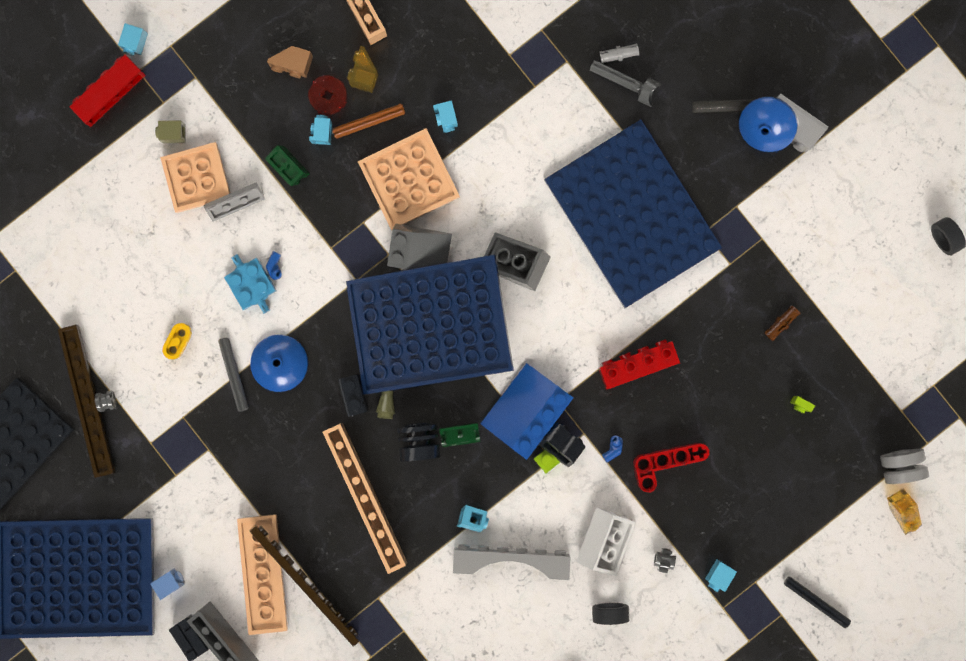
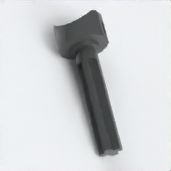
[590,60,662,107]

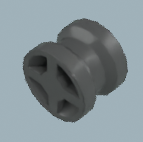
[95,390,117,412]

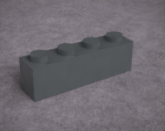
[187,601,259,661]

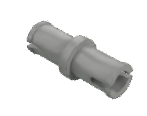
[599,43,639,64]

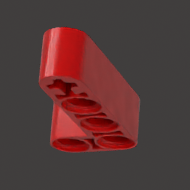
[633,443,709,492]

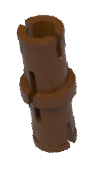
[764,305,800,341]

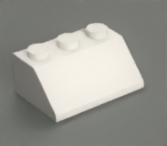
[576,508,636,576]

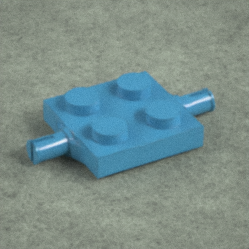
[224,254,277,314]

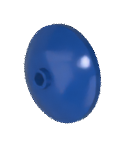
[739,97,798,152]
[250,335,308,392]

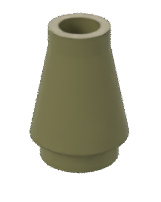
[376,391,395,419]

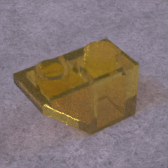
[347,46,378,93]
[887,489,922,535]

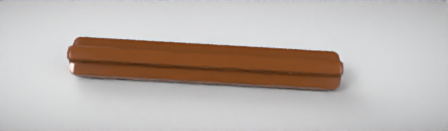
[332,104,405,138]

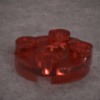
[308,75,347,115]

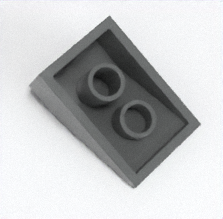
[387,224,452,270]
[484,232,551,291]

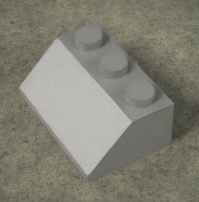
[776,93,828,153]

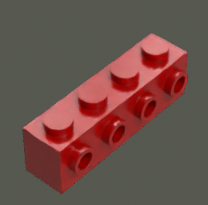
[598,339,680,389]

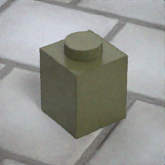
[155,120,186,143]

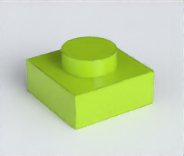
[790,396,815,414]
[534,450,560,474]

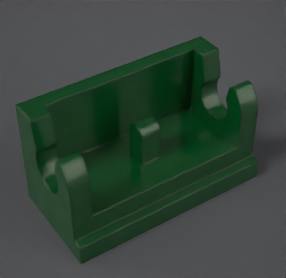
[265,145,310,186]
[439,423,481,447]

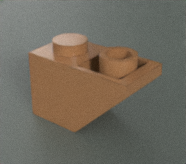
[267,46,313,79]

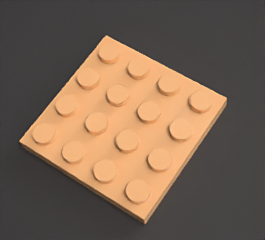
[358,129,460,230]

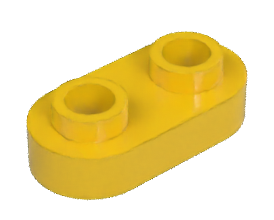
[162,323,192,360]

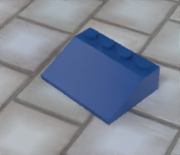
[481,363,573,460]

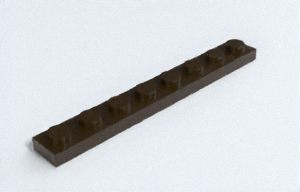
[58,324,116,478]
[249,524,359,647]

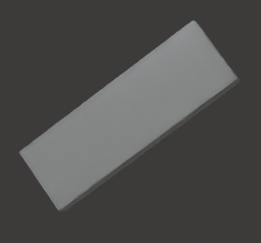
[204,182,265,222]

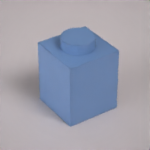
[150,568,185,600]

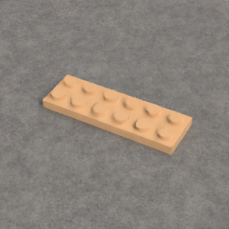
[237,514,288,635]

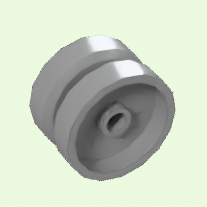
[880,449,929,484]

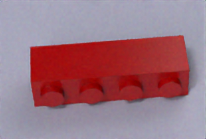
[70,55,146,127]

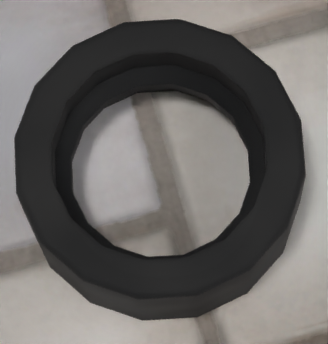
[931,217,966,256]
[592,603,630,625]

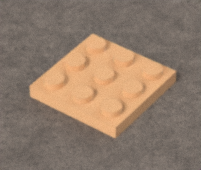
[160,142,230,213]

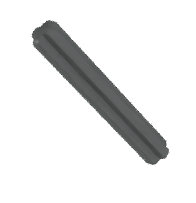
[218,338,249,412]

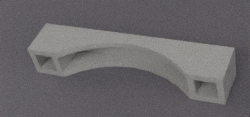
[453,544,571,580]

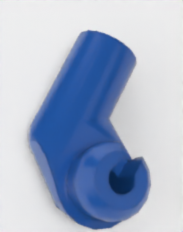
[266,251,282,280]
[602,435,623,463]

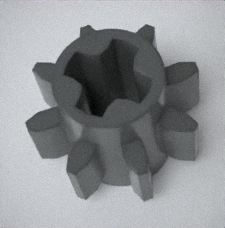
[653,548,676,573]

